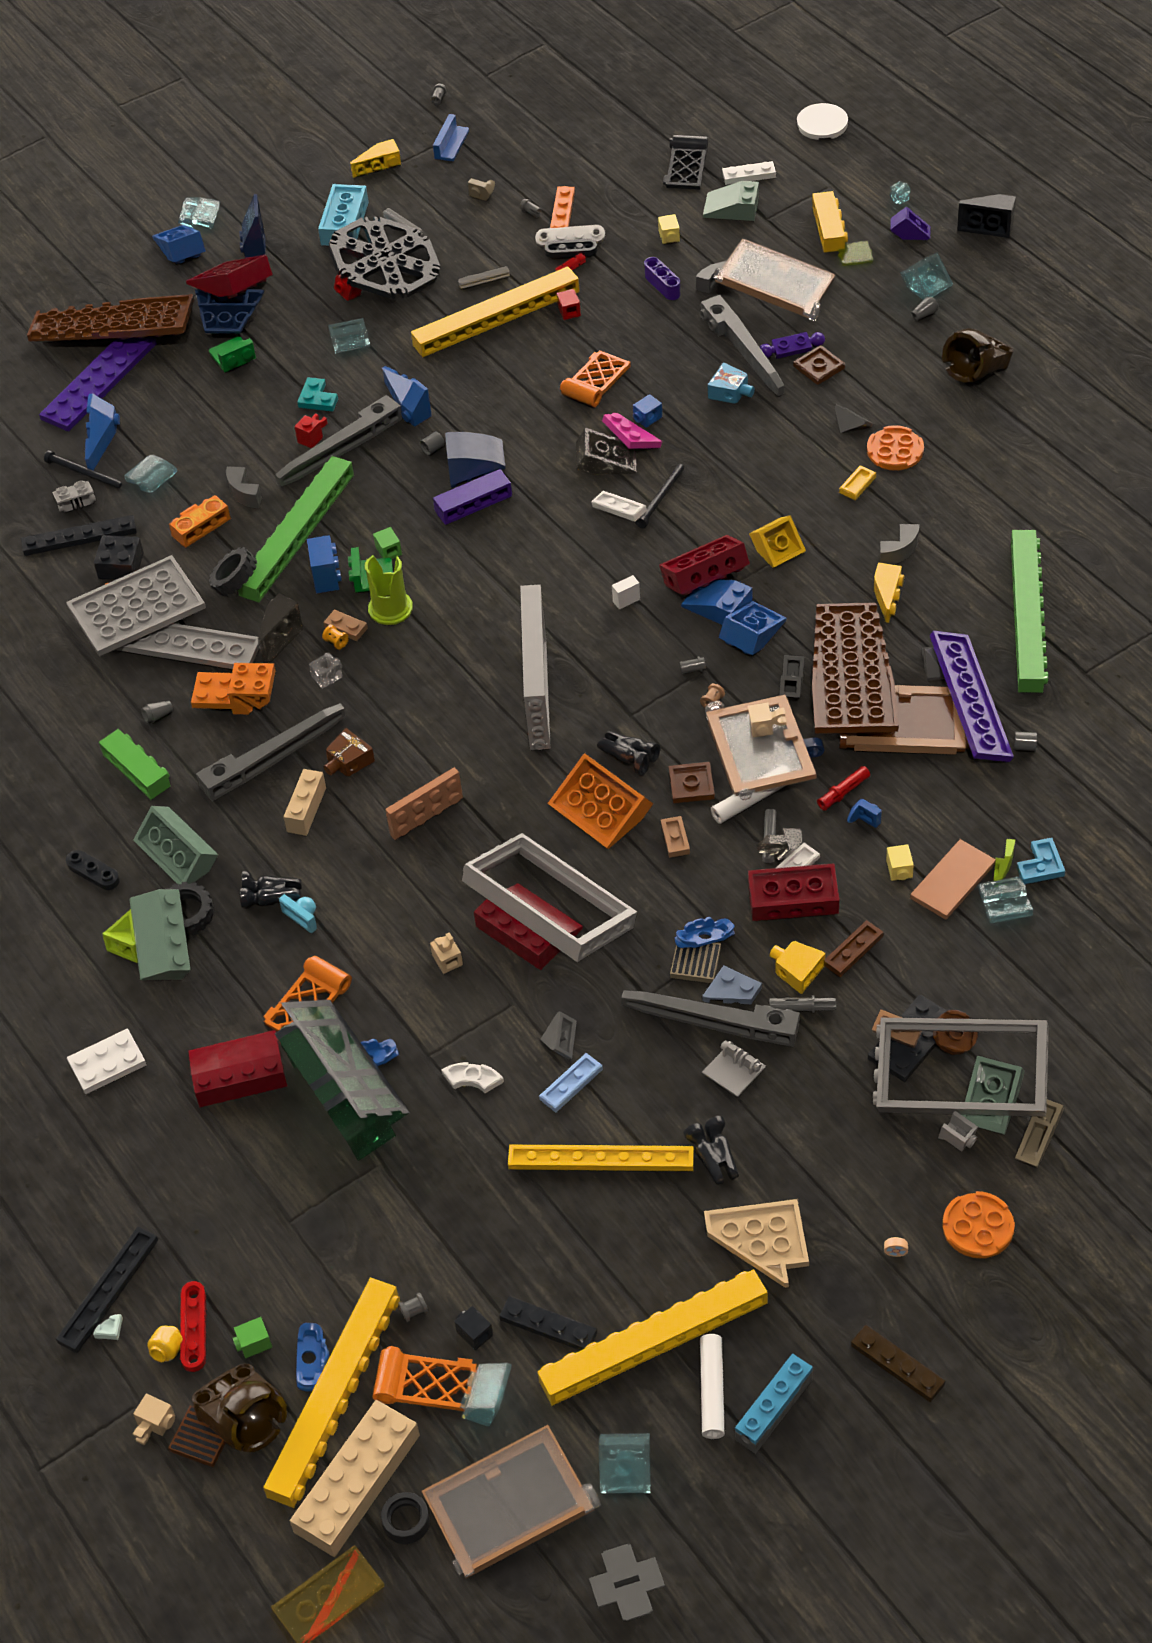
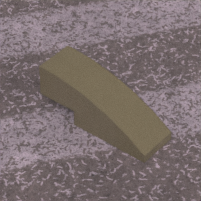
[1015,1099,1064,1167]

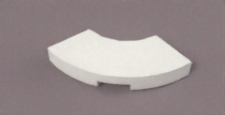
[441,1062,504,1093]

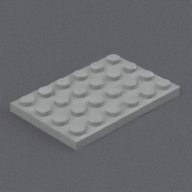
[66,555,206,656]

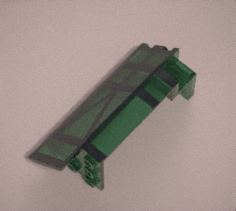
[275,1000,410,1161]

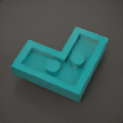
[297,377,338,411]

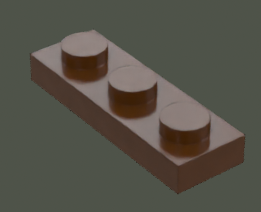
[824,920,883,977]

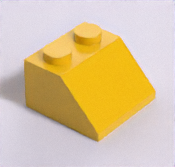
[749,516,806,567]

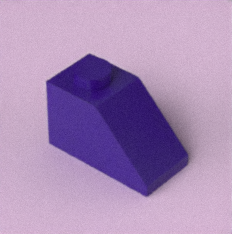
[891,207,930,240]

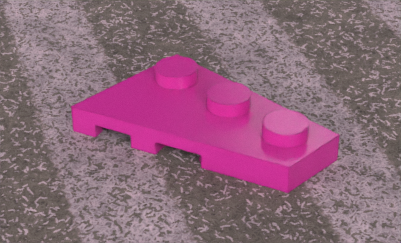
[602,413,662,448]

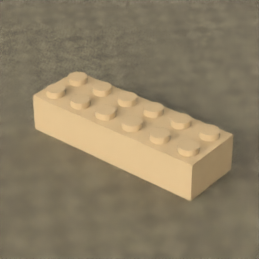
[289,1400,420,1557]

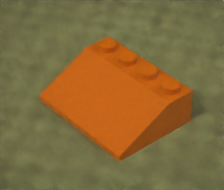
[548,753,653,849]

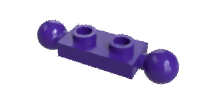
[760,332,825,359]

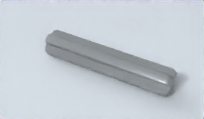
[383,208,422,236]
[458,266,510,289]

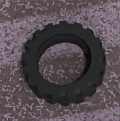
[209,547,257,596]
[166,882,214,937]

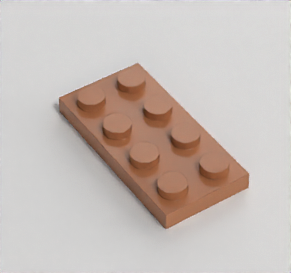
[385,767,463,840]

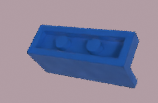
[433,114,469,161]

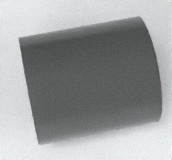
[420,431,445,455]
[1014,732,1037,751]

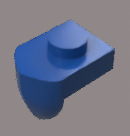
[847,799,882,828]

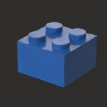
[307,535,342,593]

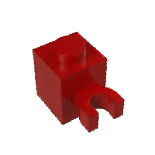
[294,413,328,448]

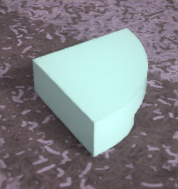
[93,1314,123,1340]

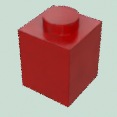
[557,289,581,320]

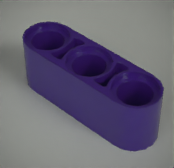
[644,257,680,300]

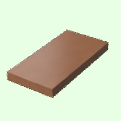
[910,839,996,920]

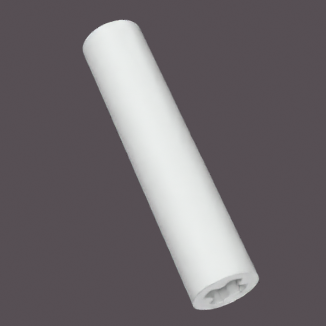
[711,766,790,824]
[700,1334,724,1439]

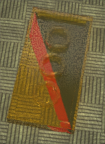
[271,1545,384,1643]

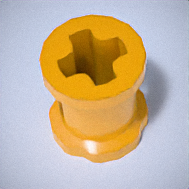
[322,625,348,649]

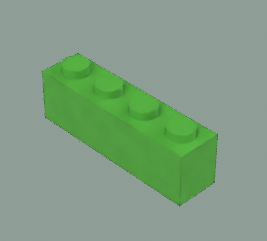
[99,729,170,800]

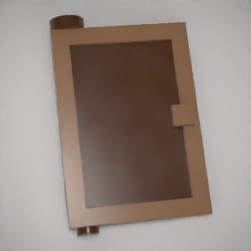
[839,685,969,754]

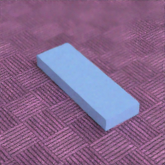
[539,1053,603,1112]

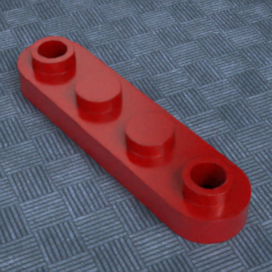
[180,1281,206,1372]

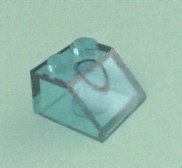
[900,252,954,300]
[460,1363,512,1427]
[599,1433,651,1493]

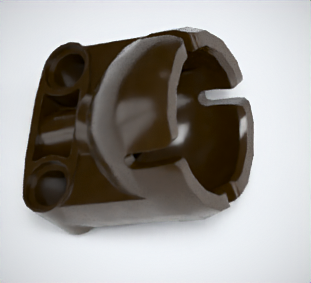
[942,328,1013,383]
[192,1363,287,1452]

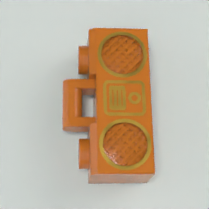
[169,495,231,548]

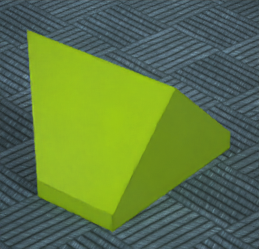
[102,909,138,963]

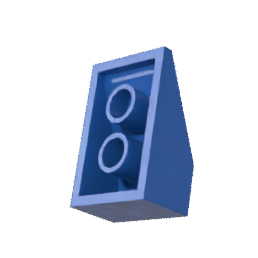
[153,225,206,264]
[681,580,752,625]
[719,601,787,655]

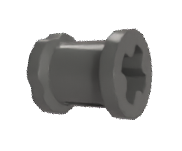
[398,1292,429,1322]

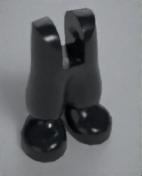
[597,730,661,776]
[240,871,302,907]
[683,1116,739,1185]

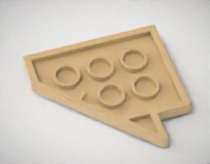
[704,1199,809,1288]

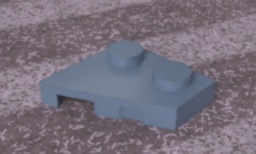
[702,965,762,1004]

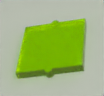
[838,241,873,266]

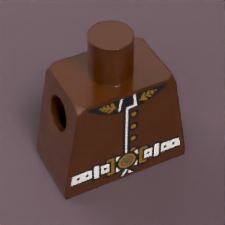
[323,728,375,776]

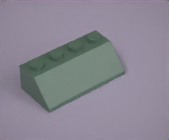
[133,806,218,885]
[129,889,190,980]

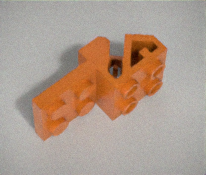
[191,663,276,715]

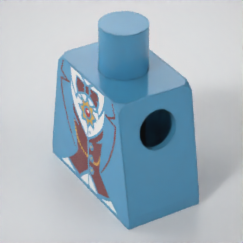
[708,363,755,403]

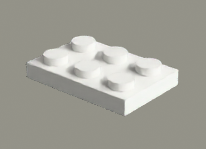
[67,1029,146,1094]

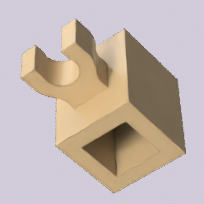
[748,703,786,738]
[430,932,463,974]
[133,1394,175,1445]

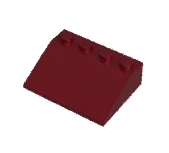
[186,254,273,298]
[474,883,583,971]
[189,1030,287,1108]

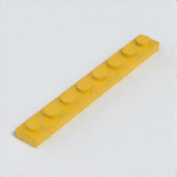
[508,1145,694,1171]

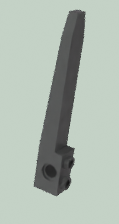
[700,295,784,396]
[275,395,402,486]
[196,703,346,801]
[622,990,800,1047]

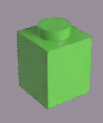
[373,527,402,559]
[233,1317,272,1358]

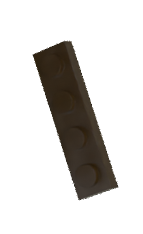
[851,1325,945,1403]

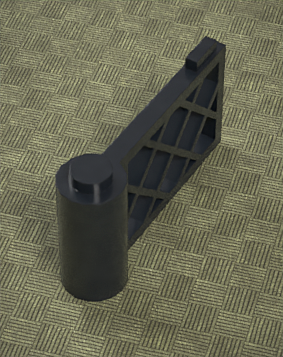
[663,135,708,190]

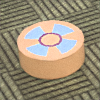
[884,1237,908,1257]

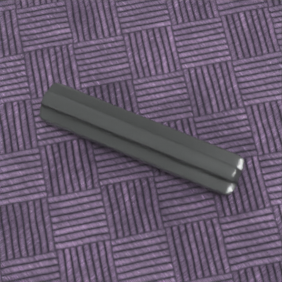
[762,809,776,863]

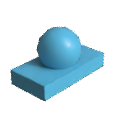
[279,894,317,933]

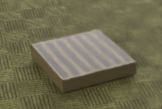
[670,943,721,983]

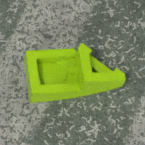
[993,839,1015,883]

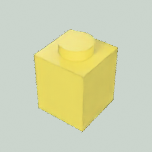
[658,214,680,244]
[886,845,914,881]

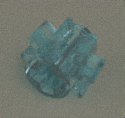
[890,181,911,205]

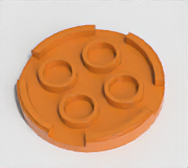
[867,426,924,470]
[943,1191,1015,1258]

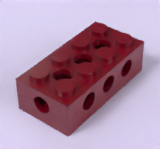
[659,535,750,595]
[748,863,840,921]

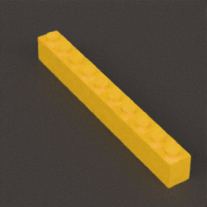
[411,267,579,358]
[537,1269,768,1406]
[263,1277,400,1508]

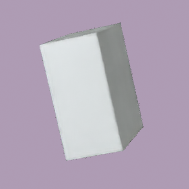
[612,575,640,609]

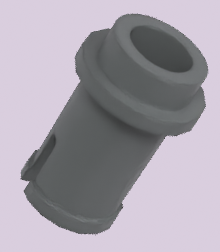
[431,83,446,105]
[520,199,542,218]
[680,656,706,674]

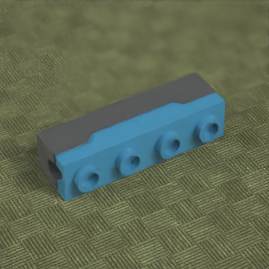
[735,1353,813,1454]

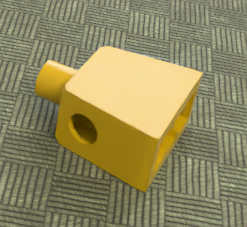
[770,941,825,994]

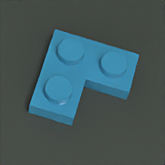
[1016,838,1065,884]

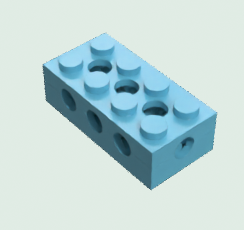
[318,184,369,246]

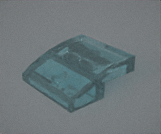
[178,197,220,229]
[328,318,370,353]
[124,455,178,492]
[978,876,1033,923]

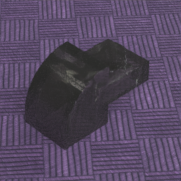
[756,828,802,861]

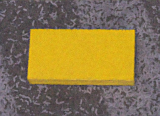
[839,466,876,500]

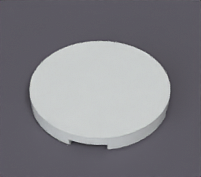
[797,103,848,140]

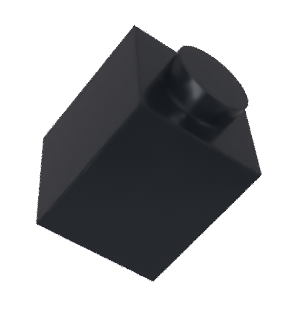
[454,1306,493,1351]

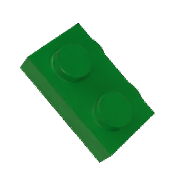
[209,337,256,373]
[348,547,393,592]

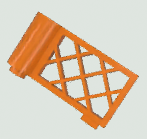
[560,350,631,407]
[263,956,352,1045]
[372,1346,477,1412]

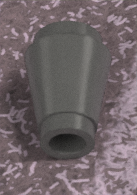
[911,296,939,321]
[141,700,173,723]

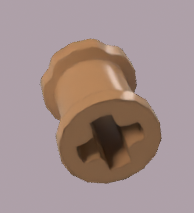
[700,683,725,711]

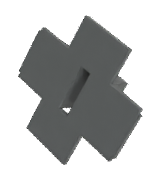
[589,1544,665,1621]

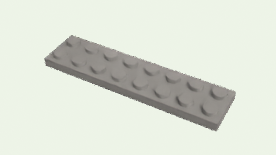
[114,623,262,669]

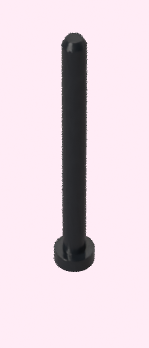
[44,450,122,488]
[635,464,684,528]

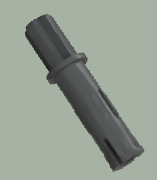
[770,995,836,1013]

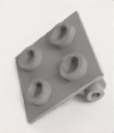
[52,481,96,513]
[702,1041,766,1097]

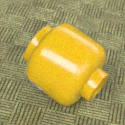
[147,1326,183,1362]

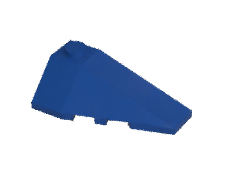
[382,366,432,427]
[85,394,120,470]

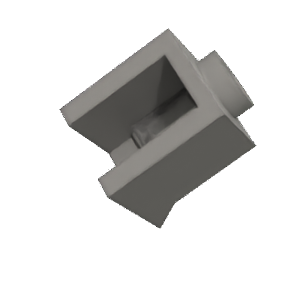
[938,1111,978,1151]

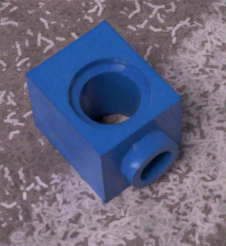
[633,394,662,428]

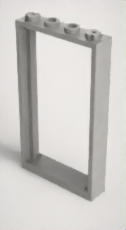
[521,585,550,750]
[462,833,637,962]
[873,1018,1049,1117]

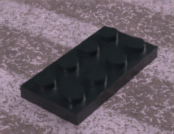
[868,995,946,1082]

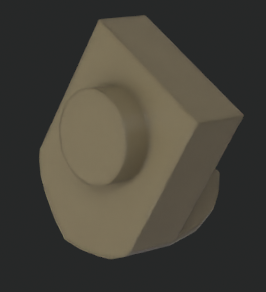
[468,178,495,201]

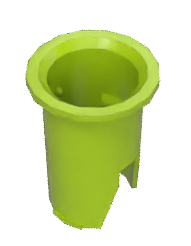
[365,555,413,625]

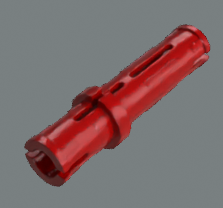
[817,766,870,811]

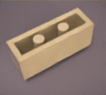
[284,769,326,836]

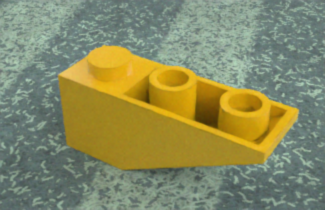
[350,139,401,177]
[874,563,904,623]

